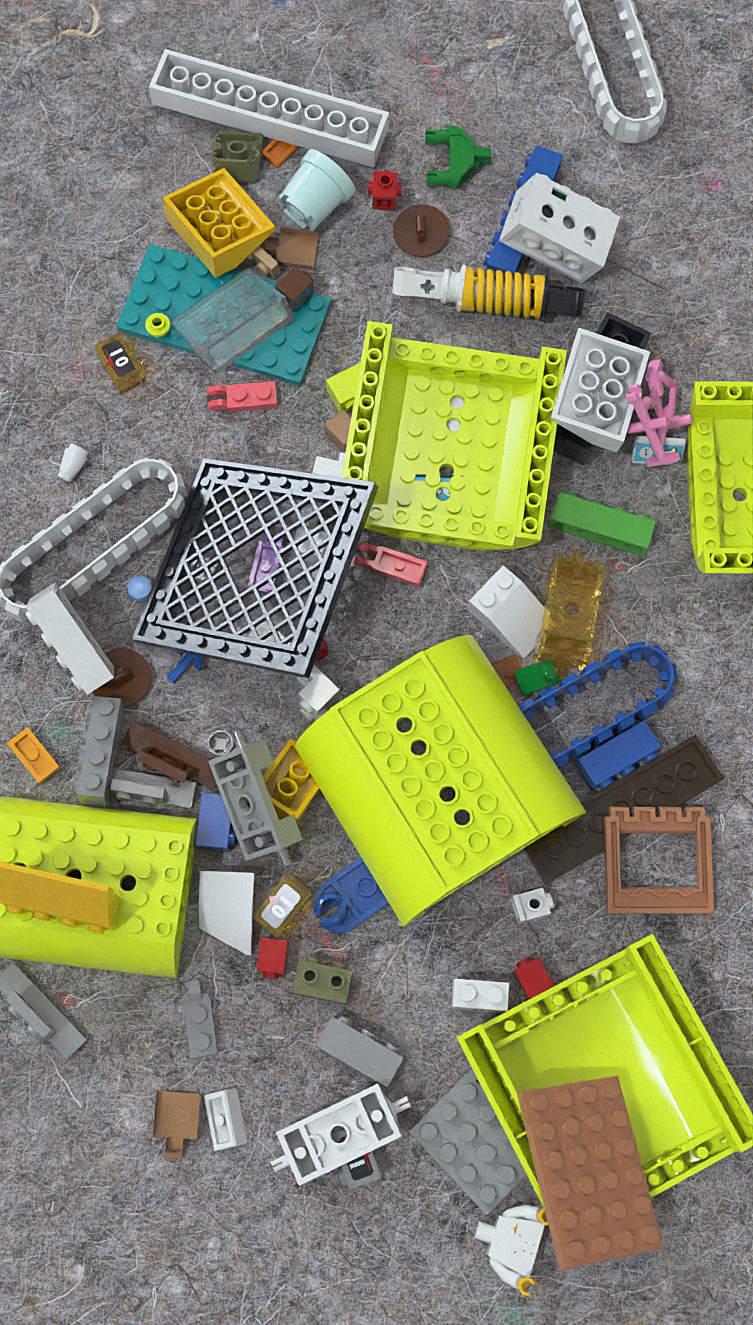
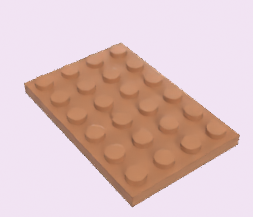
[517,1076,664,1271]

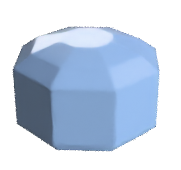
[127,575,152,602]

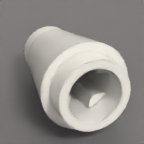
[57,444,88,483]

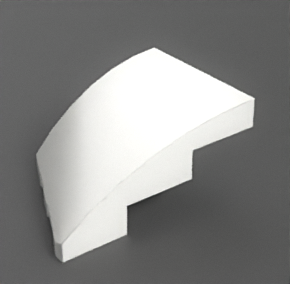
[199,871,255,956]

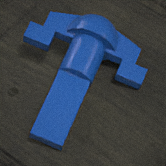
[167,651,204,683]

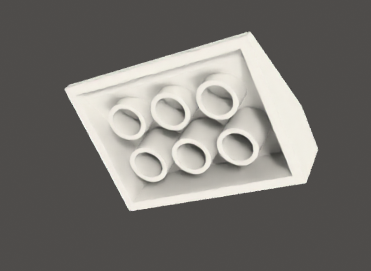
[550,328,650,452]

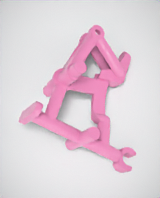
[626,359,694,467]

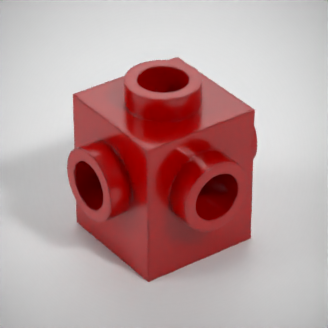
[368,170,402,210]

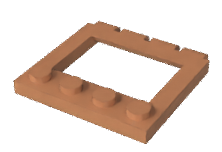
[604,806,714,914]

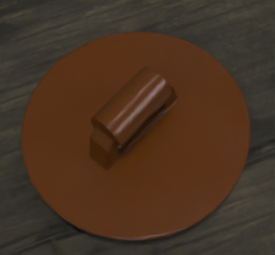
[393,204,450,257]
[92,648,150,708]

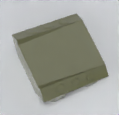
[212,131,264,185]

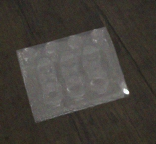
[170,268,295,374]

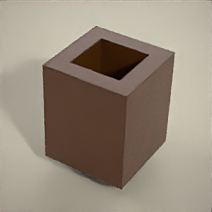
[275,266,314,312]

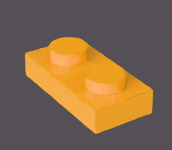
[7,727,61,784]

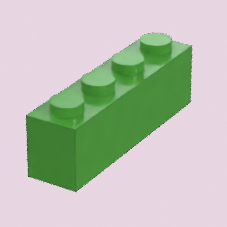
[548,492,656,557]

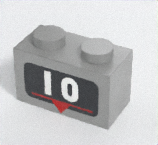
[331,1129,382,1190]

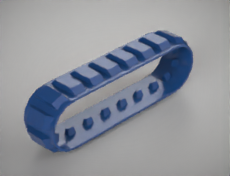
[518,642,678,769]

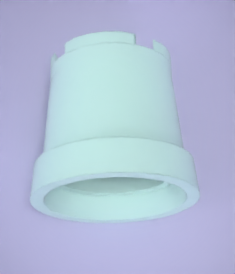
[277,149,356,232]

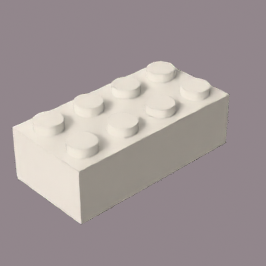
[26,582,114,695]

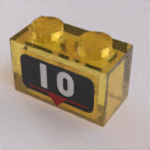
[94,332,147,395]
[253,872,316,938]

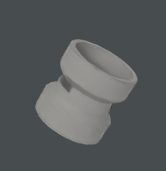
[207,730,235,758]

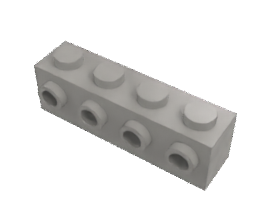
[74,696,124,808]

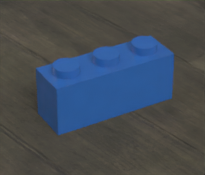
[575,720,662,791]

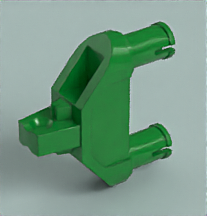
[425,126,492,189]

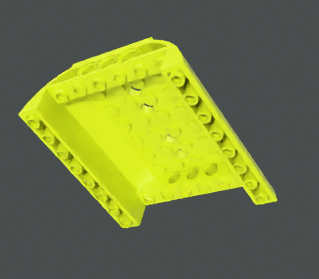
[339,321,567,551]
[686,381,753,574]
[294,635,587,927]

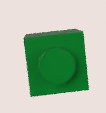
[514,659,560,696]

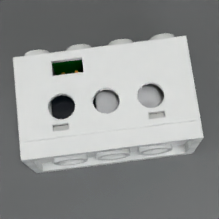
[499,173,620,284]

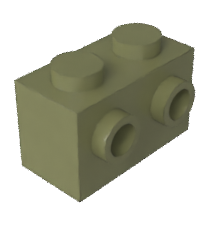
[293,957,353,1005]

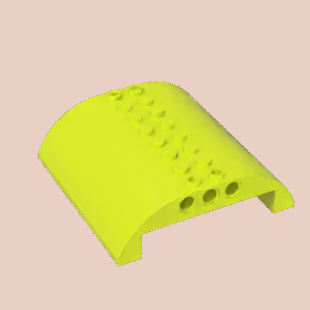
[456,934,753,1210]

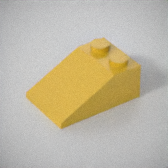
[246,739,320,824]

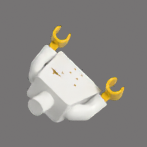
[474,1205,549,1298]

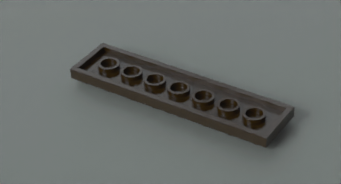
[523,735,724,886]

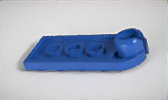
[312,857,389,934]

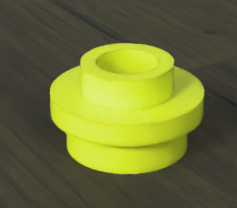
[145,313,170,337]

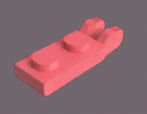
[207,381,277,412]
[353,542,428,587]

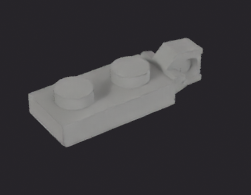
[183,980,218,1059]

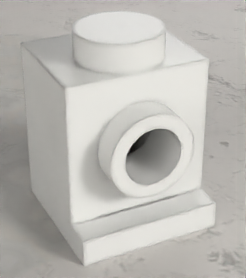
[510,888,554,925]

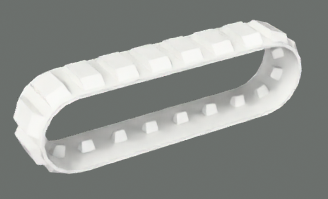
[561,0,667,144]
[0,458,187,623]

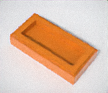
[261,139,300,168]

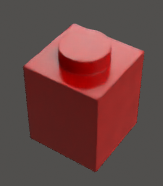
[257,938,289,980]
[513,956,554,1001]

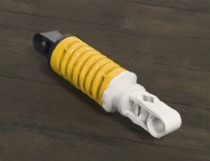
[392,265,586,321]

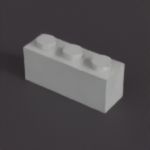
[315,1015,403,1088]

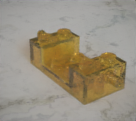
[533,549,605,682]

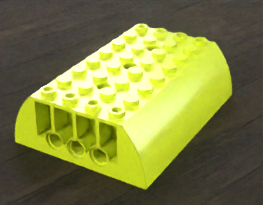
[0,796,199,978]

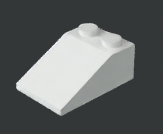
[467,566,558,660]

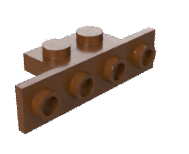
[122,720,217,789]

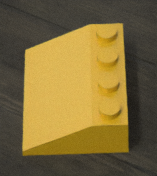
[162,168,276,278]
[0,861,121,934]

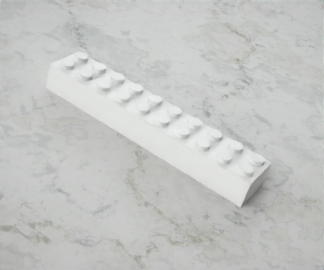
[149,49,389,168]

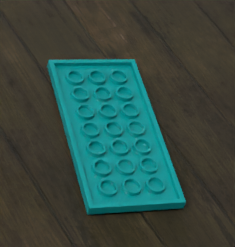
[116,244,331,386]

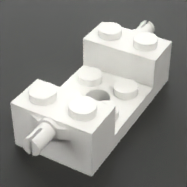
[292,453,345,581]
[237,620,340,721]
[271,1084,412,1186]

